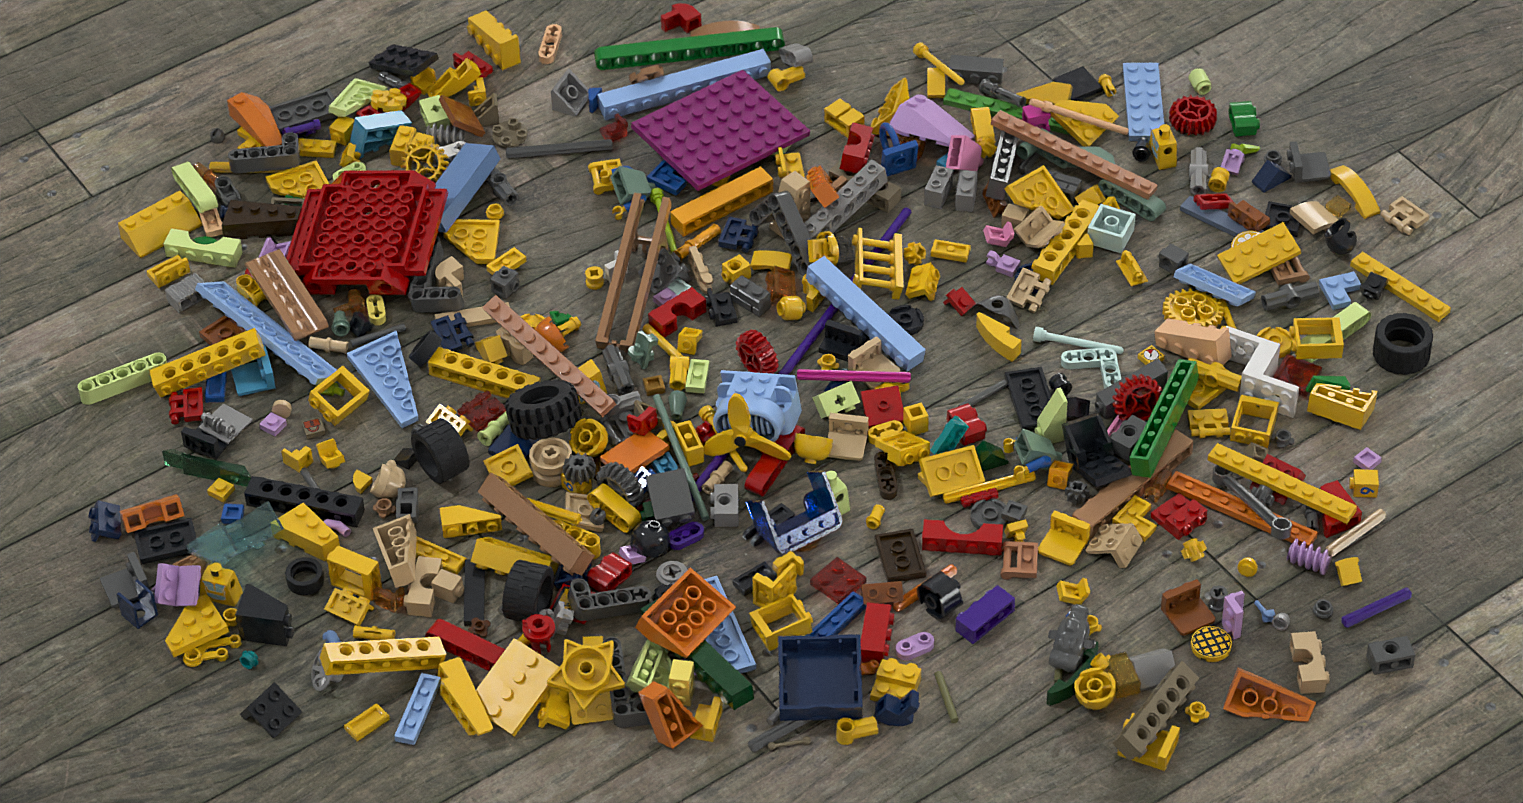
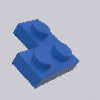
[647,160,687,196]

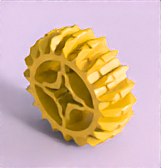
[400,140,449,182]

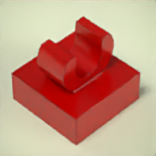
[695,420,716,447]

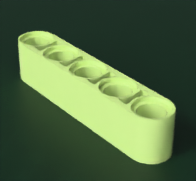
[171,161,218,213]
[1294,302,1371,363]
[78,353,167,405]

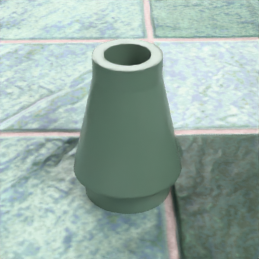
[331,311,350,337]
[668,390,687,420]

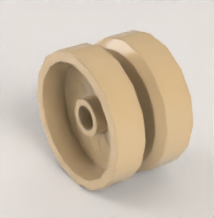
[529,438,572,487]

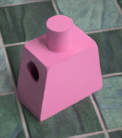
[946,135,984,172]

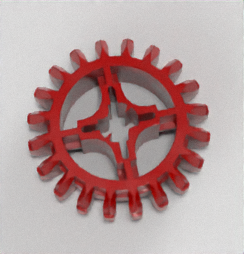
[1169,94,1217,136]
[736,329,779,374]
[1112,374,1162,421]

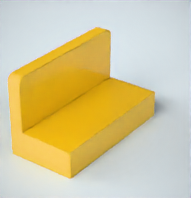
[689,696,723,742]

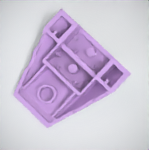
[889,95,975,147]

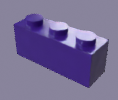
[955,585,1015,644]

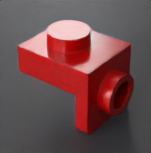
[943,287,976,316]
[627,406,658,436]

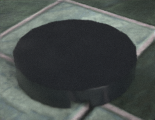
[888,305,924,335]

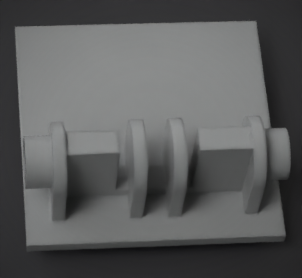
[198,404,253,444]

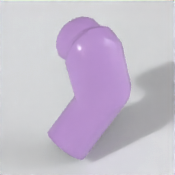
[323,519,351,537]

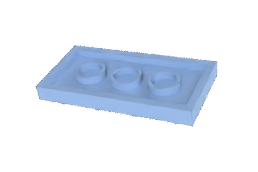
[1174,263,1256,306]

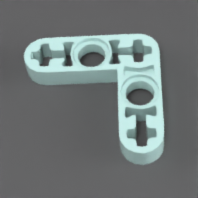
[1061,348,1121,389]

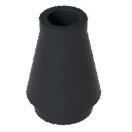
[1132,137,1150,162]

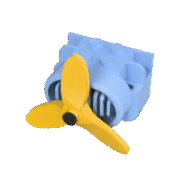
[703,370,802,460]

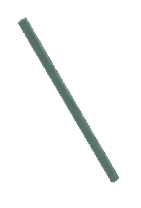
[653,394,710,521]

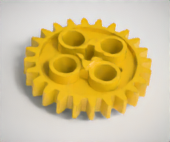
[1162,288,1224,328]

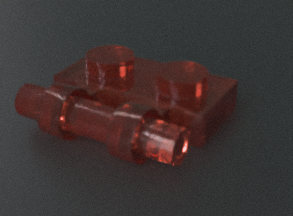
[457,390,506,432]

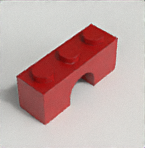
[648,287,706,338]

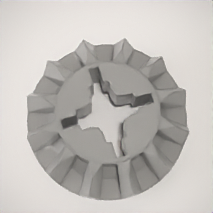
[656,561,688,585]

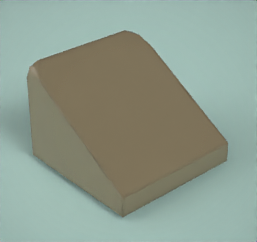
[1244,442,1268,463]

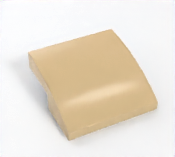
[1290,201,1338,235]

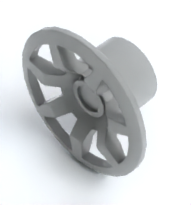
[311,649,344,691]

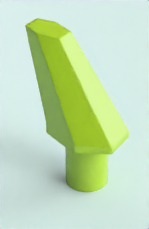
[1230,143,1260,155]
[321,383,345,397]

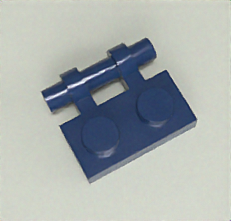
[718,217,759,253]
[431,312,475,352]

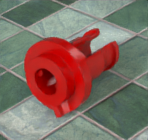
[522,614,555,655]

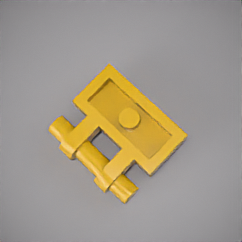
[1187,408,1230,438]

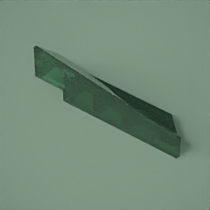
[162,449,252,487]

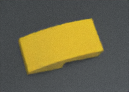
[927,68,945,98]
[751,250,792,273]

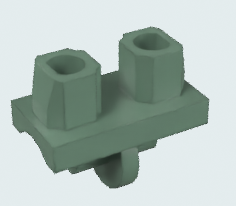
[628,331,659,369]

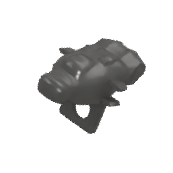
[1048,604,1096,672]

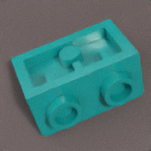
[930,416,969,455]

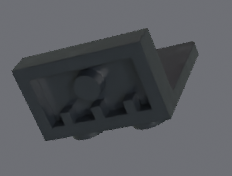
[181,421,229,460]
[239,682,302,738]

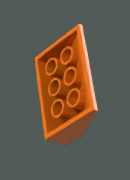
[635,567,736,658]

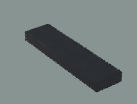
[464,560,485,626]

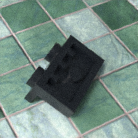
[704,288,738,327]

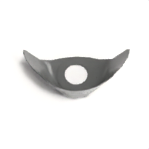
[972,295,1019,329]

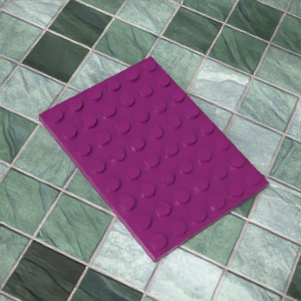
[631,70,810,191]

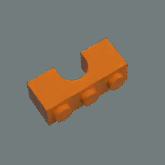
[120,494,185,533]

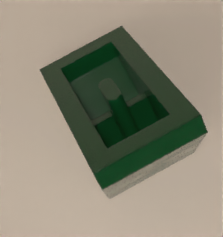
[975,440,1008,472]

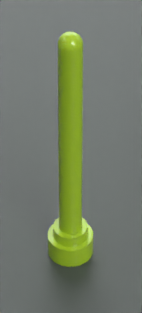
[649,188,677,254]

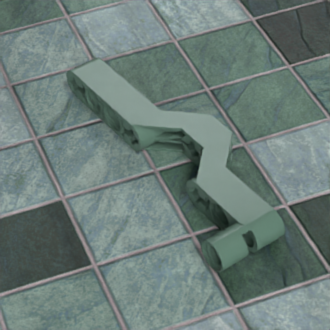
[1016,128,1166,221]

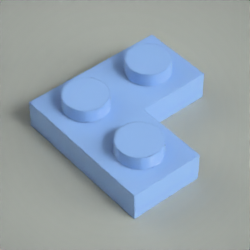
[1319,272,1361,310]

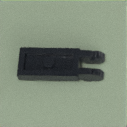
[742,503,795,547]

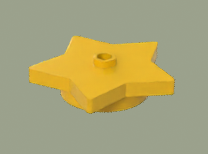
[547,639,625,712]

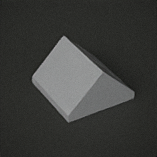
[551,68,589,117]
[1125,648,1175,692]

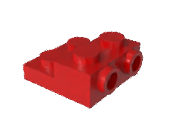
[1151,493,1208,540]

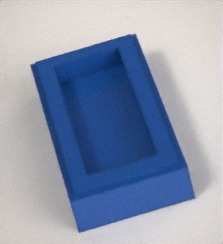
[205,371,227,403]

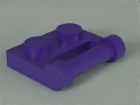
[281,119,321,138]

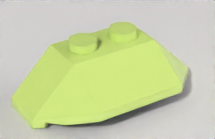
[625,639,672,693]

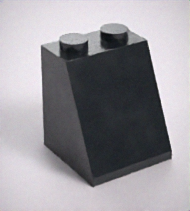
[235,584,294,646]

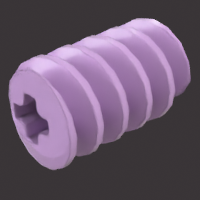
[1286,538,1332,575]

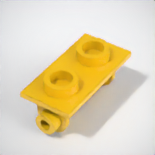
[1116,250,1148,286]

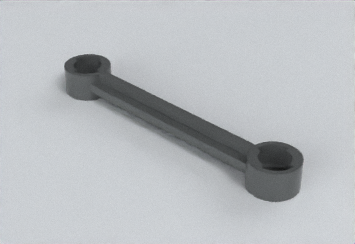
[1212,465,1292,539]

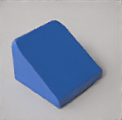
[588,88,602,113]

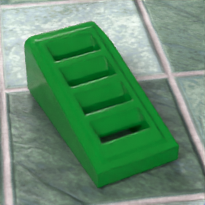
[1306,376,1351,393]

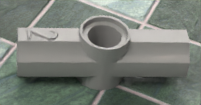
[1189,147,1208,195]

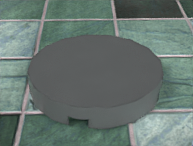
[970,499,1008,529]

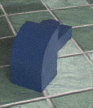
[874,689,920,726]

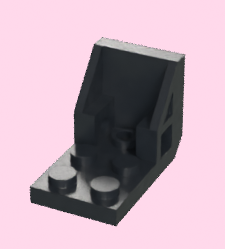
[1062,412,1132,487]

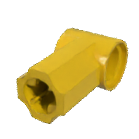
[767,66,805,92]
[669,356,690,391]
[836,716,878,745]

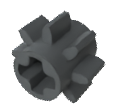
[1065,481,1090,505]
[1251,484,1275,506]

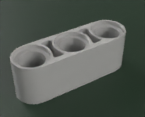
[779,43,813,67]

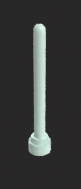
[1033,327,1124,354]

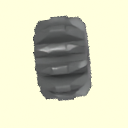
[563,453,596,485]

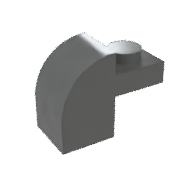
[396,487,419,524]

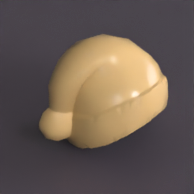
[370,460,406,499]

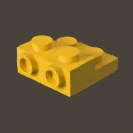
[875,431,930,466]
[870,658,921,702]

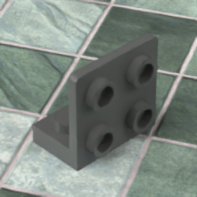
[100,552,149,608]

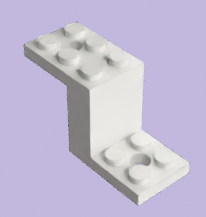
[1226,326,1299,418]

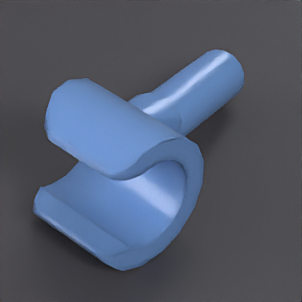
[1254,600,1275,622]

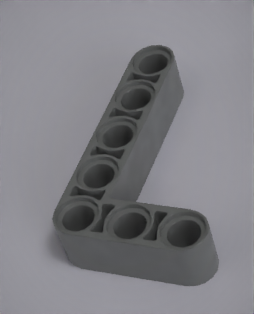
[749,191,814,276]
[408,236,465,313]
[603,637,651,728]

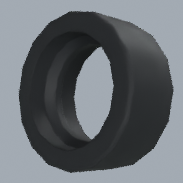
[409,330,442,367]
[285,557,324,595]

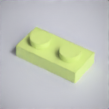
[685,359,710,393]

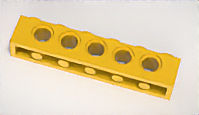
[1031,199,1099,285]
[149,328,266,398]
[428,347,541,399]
[320,637,446,675]

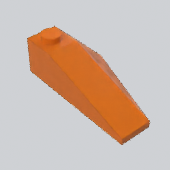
[227,92,282,147]
[1223,668,1316,722]

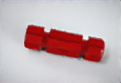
[960,488,998,507]

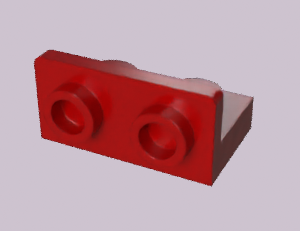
[453,51,493,81]

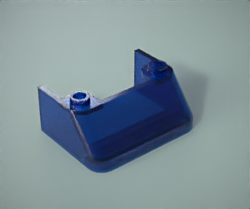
[746,471,842,554]

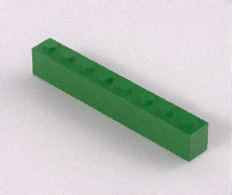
[1130,359,1199,478]

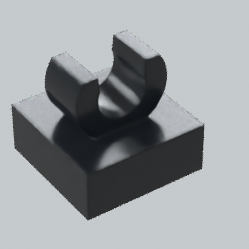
[350,312,374,337]

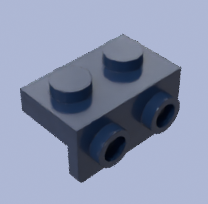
[88,500,121,542]

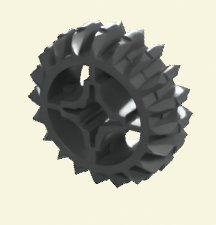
[596,462,645,508]

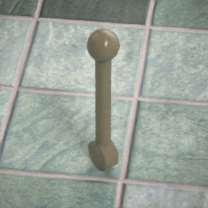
[768,736,810,750]

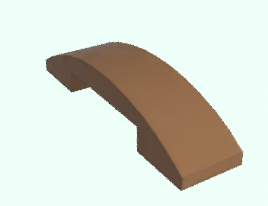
[690,21,760,37]

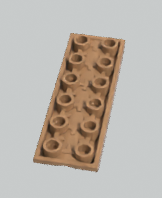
[245,249,329,341]

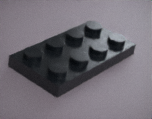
[369,44,439,77]

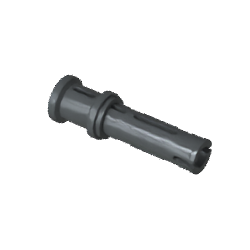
[979,79,1026,108]

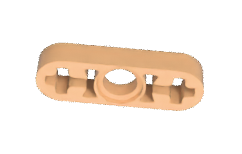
[538,24,562,64]

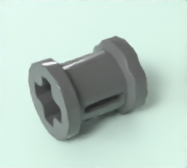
[1208,585,1228,612]

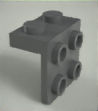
[1286,141,1331,183]
[638,248,692,294]

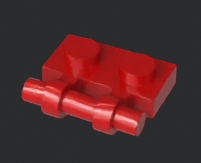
[169,387,204,425]

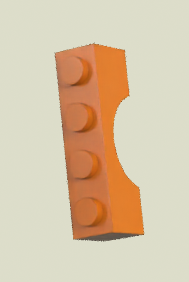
[806,165,839,208]

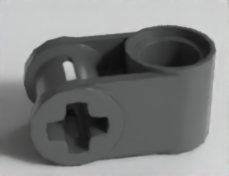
[214,176,242,208]

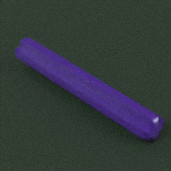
[1341,587,1412,628]

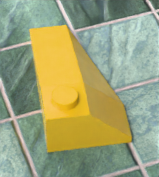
[870,77,909,136]

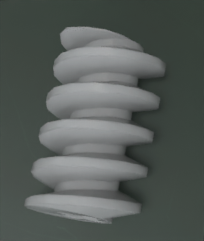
[426,123,465,149]

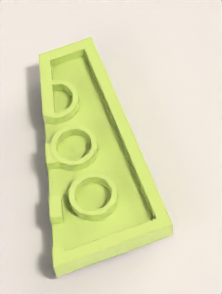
[328,78,388,117]

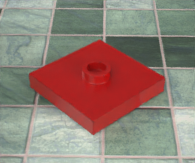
[860,385,903,429]

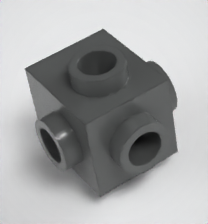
[490,266,520,299]

